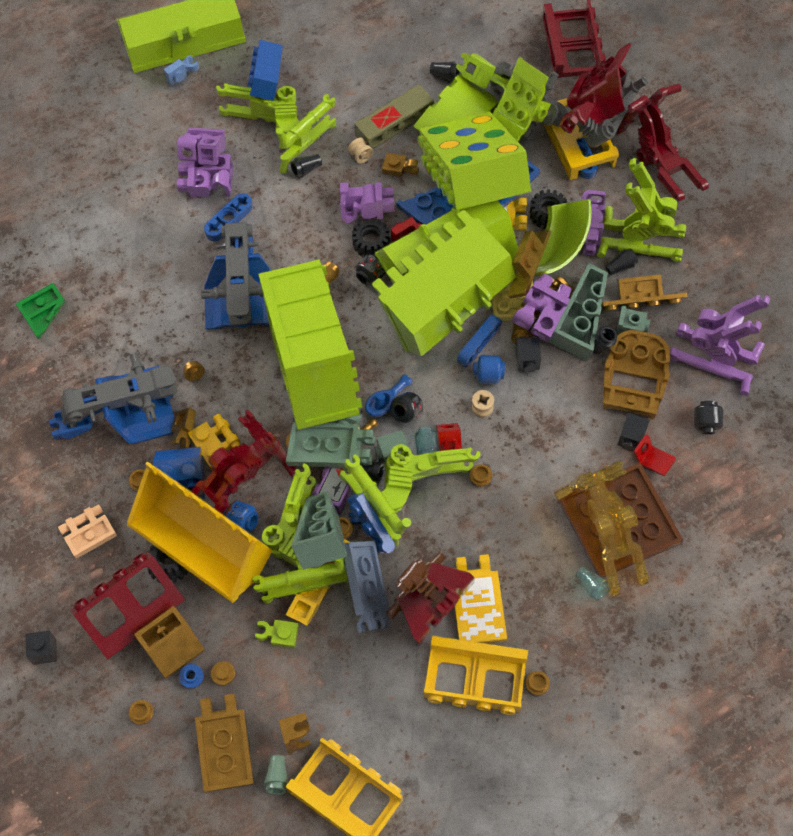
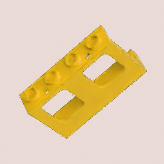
[542,98,619,180]
[424,636,528,715]
[286,738,403,836]

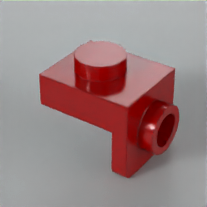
[391,217,421,242]

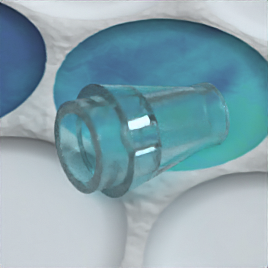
[576,565,610,600]

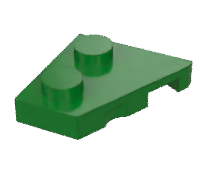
[16,283,65,339]

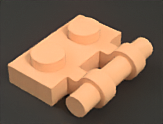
[58,504,117,559]

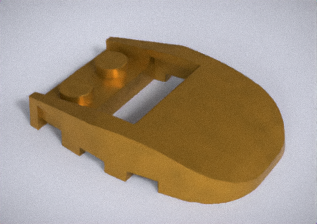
[603,330,670,420]

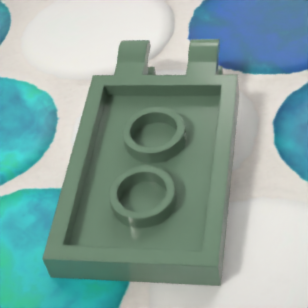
[286,422,376,468]

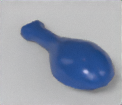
[365,374,412,417]

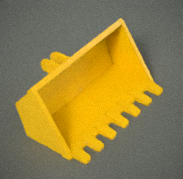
[127,462,273,603]

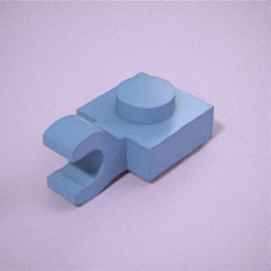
[164,55,200,87]

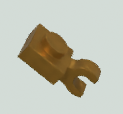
[382,153,419,177]
[171,407,196,449]

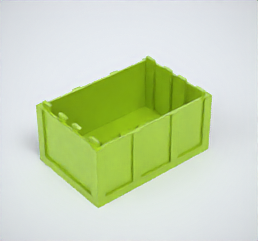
[258,259,362,430]

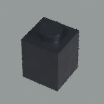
[515,337,541,373]
[617,412,650,451]
[25,630,57,665]

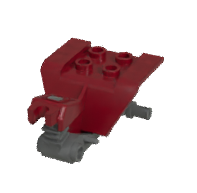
[559,43,648,147]

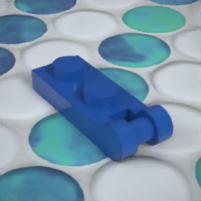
[347,493,395,553]

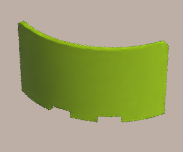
[414,73,499,131]
[535,199,592,276]

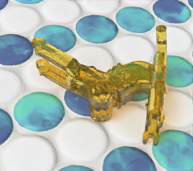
[554,460,649,597]

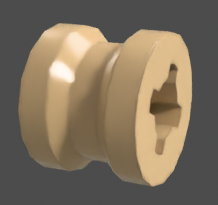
[348,137,373,164]
[472,390,494,417]

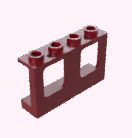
[542,0,606,78]
[70,552,185,660]

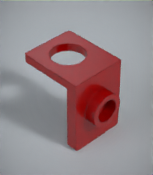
[436,423,462,451]
[634,434,676,477]

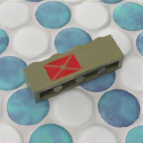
[355,84,434,149]

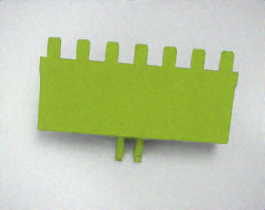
[116,0,246,73]

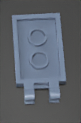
[344,541,390,633]

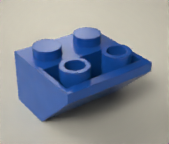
[153,447,205,499]

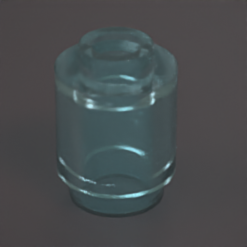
[414,426,439,455]

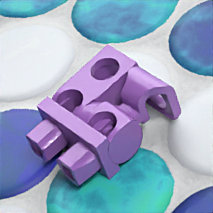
[177,128,226,165]
[177,154,233,198]
[340,182,395,223]
[581,190,606,256]
[512,274,571,342]

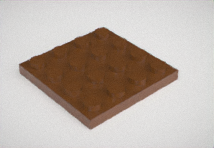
[558,463,684,579]

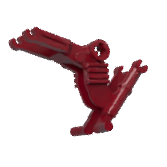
[617,84,709,202]
[191,410,296,514]

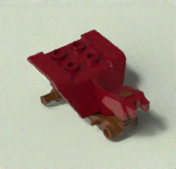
[386,551,475,645]

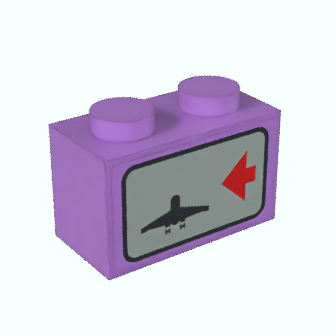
[313,467,352,515]

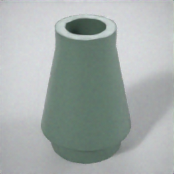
[264,755,288,795]

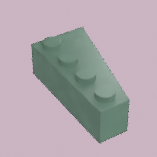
[549,263,608,361]
[291,491,347,570]

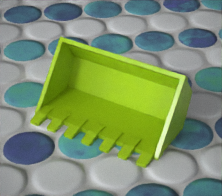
[374,200,519,284]
[372,210,516,357]

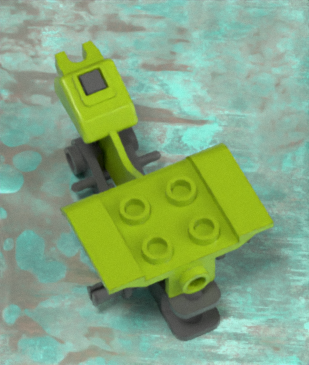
[456,52,569,141]

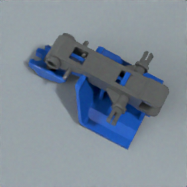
[201,222,272,330]
[49,353,177,444]

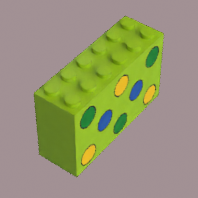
[418,112,531,210]

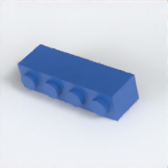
[247,40,283,101]

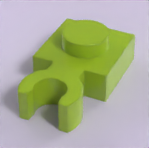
[255,620,299,648]

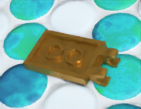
[195,693,254,793]

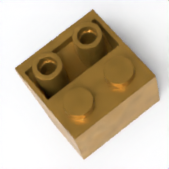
[134,606,205,679]

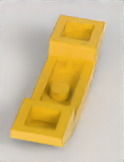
[286,539,350,626]

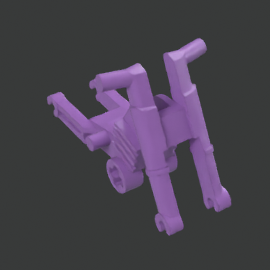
[670,295,770,396]

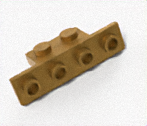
[507,230,551,299]
[601,274,687,311]

